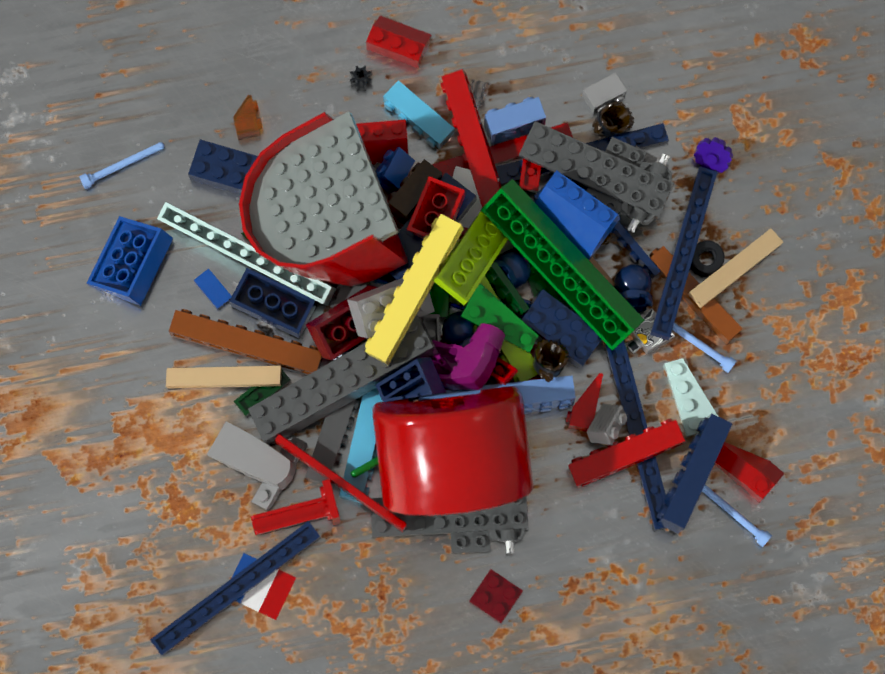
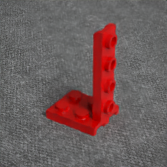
[251,479,341,536]

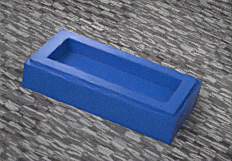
[194,268,232,310]

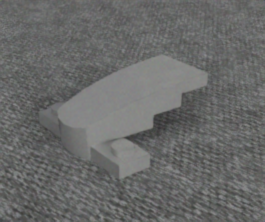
[207,421,308,511]

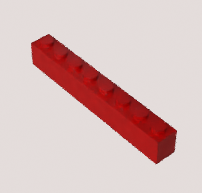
[440,69,502,207]

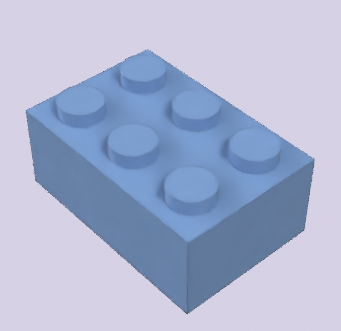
[484,97,546,146]

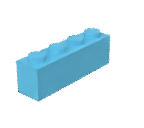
[383,80,455,150]

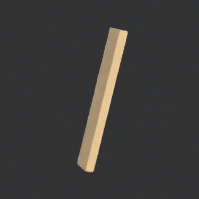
[688,229,783,308]
[166,366,282,388]

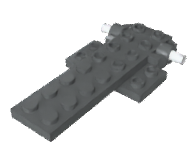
[519,121,674,232]
[371,496,529,554]

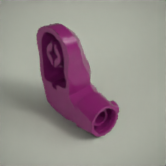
[431,323,505,390]

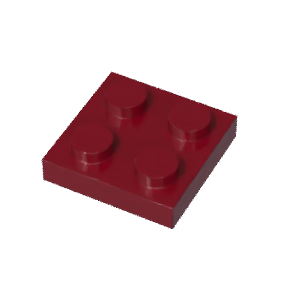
[469,569,523,624]

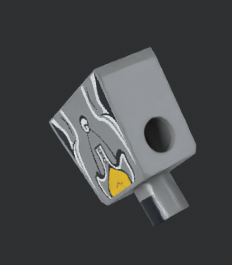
[626,308,675,354]

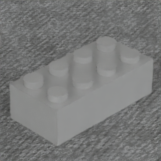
[347,278,435,338]

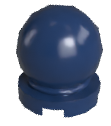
[489,251,531,296]
[614,264,653,313]
[442,311,478,347]

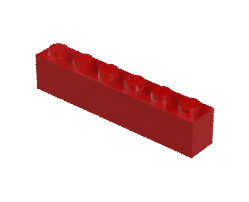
[568,419,686,488]

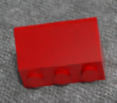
[366,16,432,69]
[356,119,409,165]
[407,176,466,239]

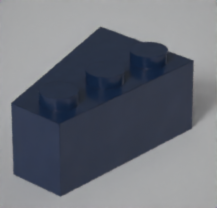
[376,357,446,402]

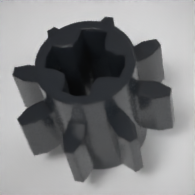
[350,66,372,89]

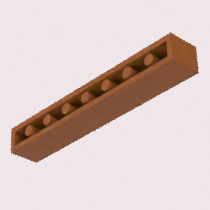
[169,309,323,375]

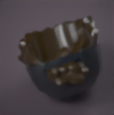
[592,101,634,137]
[533,340,569,382]

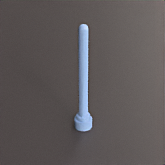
[79,142,165,190]
[672,322,737,373]
[702,485,773,547]

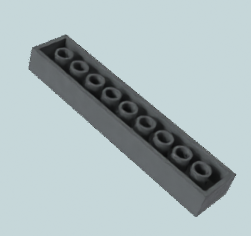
[248,315,439,447]

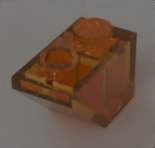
[233,95,263,140]

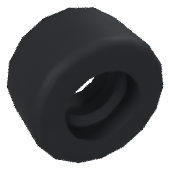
[690,240,725,277]

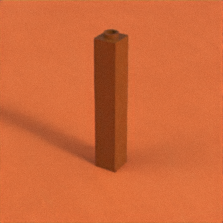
[649,246,743,345]

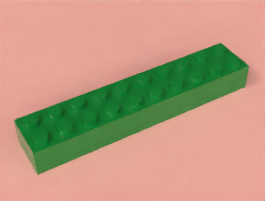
[481,179,645,351]

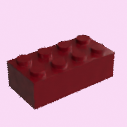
[306,286,378,360]

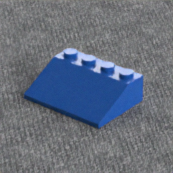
[535,170,620,260]
[87,216,173,306]

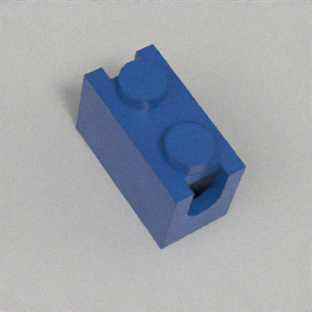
[375,147,415,194]

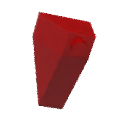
[715,442,785,503]

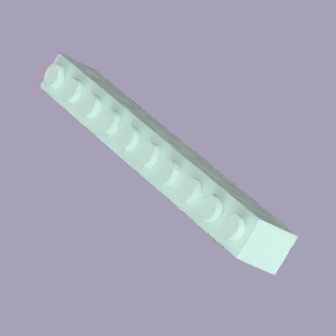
[157,202,336,306]

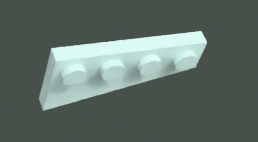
[664,358,718,437]

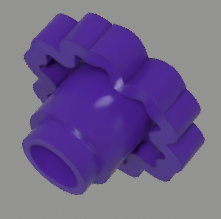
[694,137,733,173]

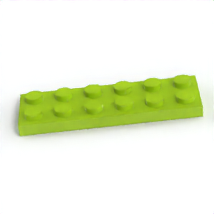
[434,204,508,305]

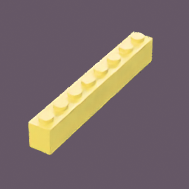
[365,214,463,365]

